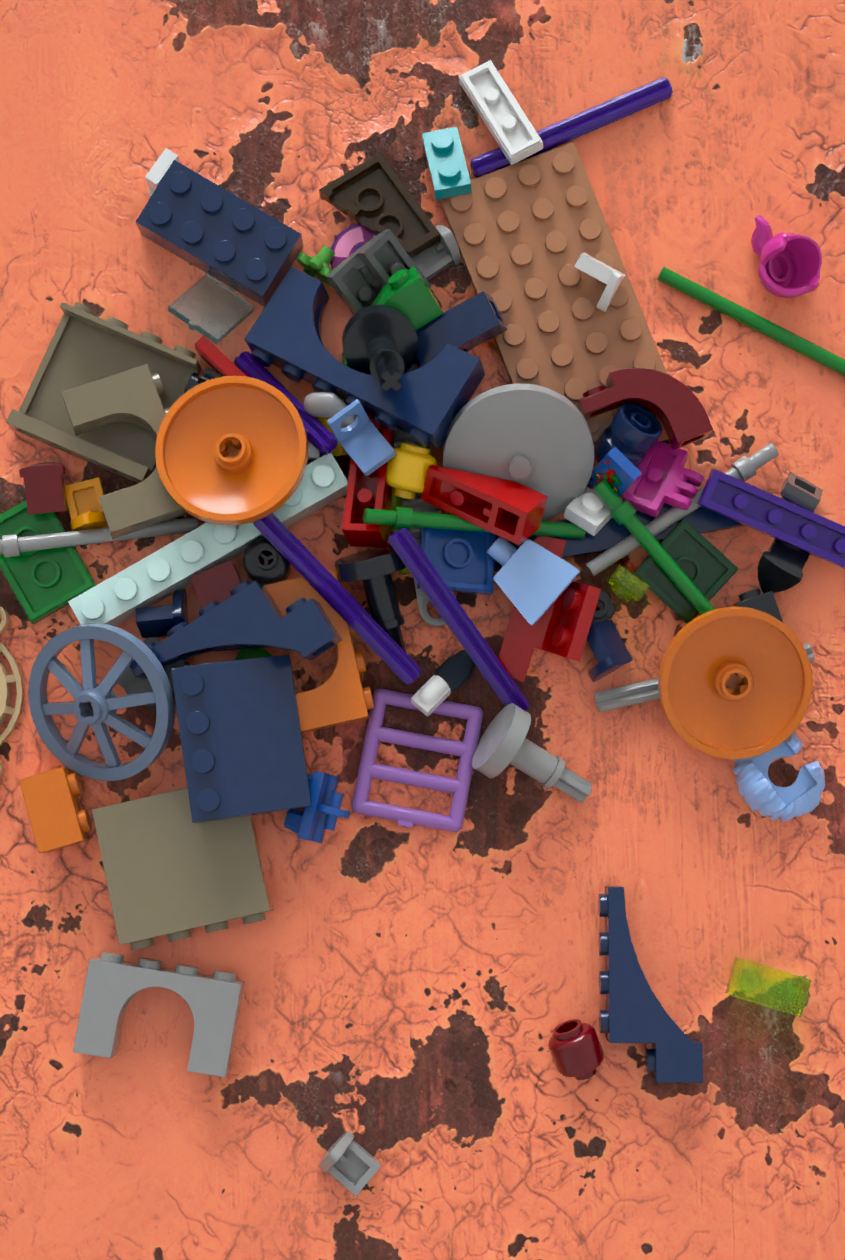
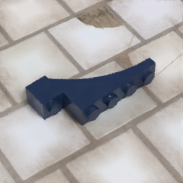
[129,580,342,679]
[598,886,703,1083]

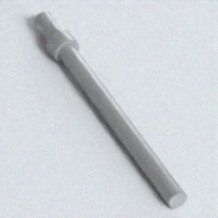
[585,443,779,577]
[0,517,198,558]

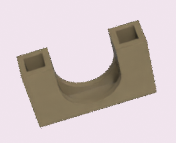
[61,364,189,539]

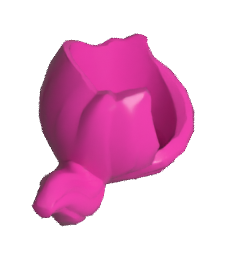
[751,215,822,298]

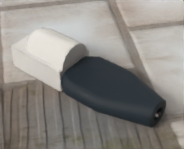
[411,649,476,717]

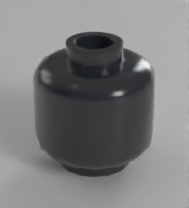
[243,536,293,585]

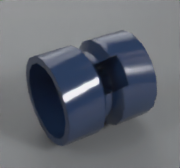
[594,403,663,467]

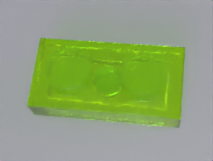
[725,957,812,1017]

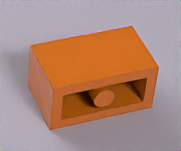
[19,767,92,853]

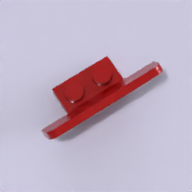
[498,536,601,682]

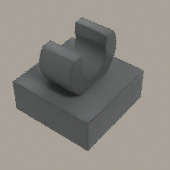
[780,472,823,512]

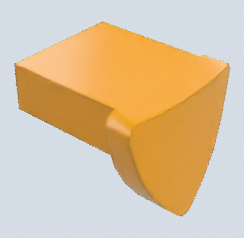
[65,477,108,531]

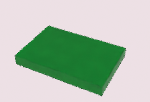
[0,500,97,624]

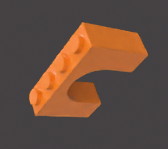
[264,569,375,734]

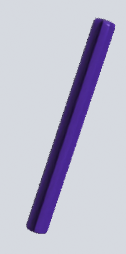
[470,77,673,178]
[253,513,422,684]
[388,528,530,711]

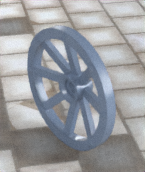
[28,623,175,781]

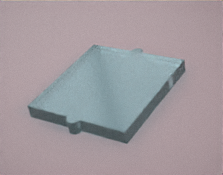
[168,274,255,344]

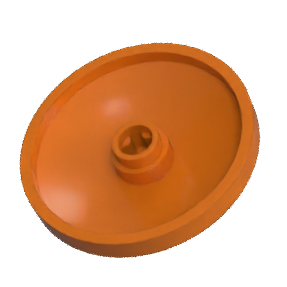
[155,376,308,526]
[658,606,813,759]

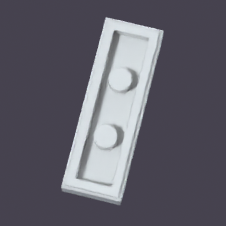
[459,60,543,165]

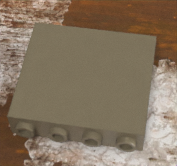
[6,302,202,483]
[92,788,273,950]

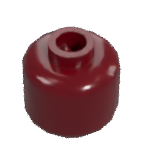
[548,1019,604,1080]

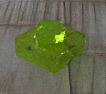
[607,565,650,602]

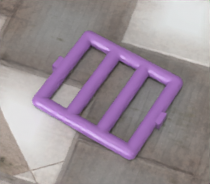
[352,688,483,832]

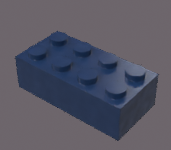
[136,160,303,307]

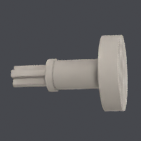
[472,703,592,803]

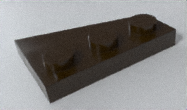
[319,153,441,259]

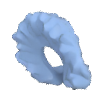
[733,732,825,821]

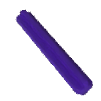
[234,351,338,455]

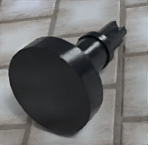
[342,305,419,391]
[334,545,407,652]

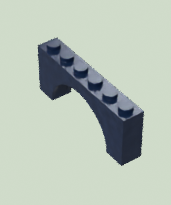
[244,267,485,449]

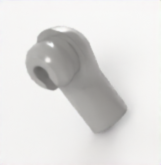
[304,392,357,428]

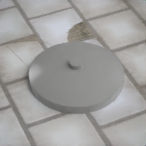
[443,383,594,521]

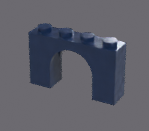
[414,291,508,367]

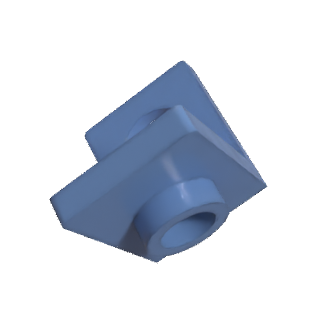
[327,399,396,476]

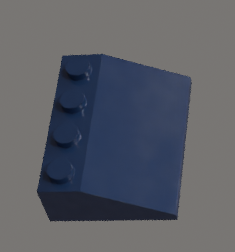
[171,655,312,823]

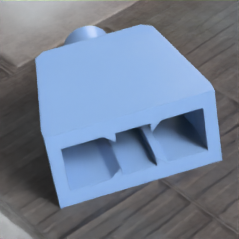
[487,537,580,626]

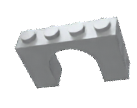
[73,952,245,1077]

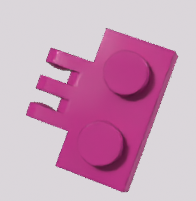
[622,440,704,518]

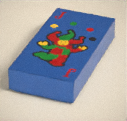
[587,447,642,496]

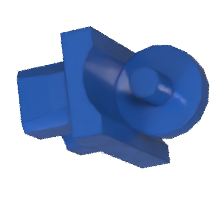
[284,771,350,843]

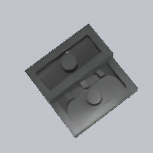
[326,229,432,314]

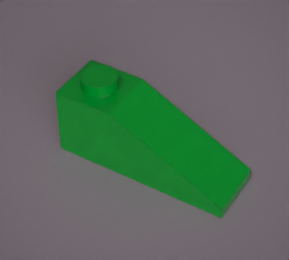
[341,266,443,368]

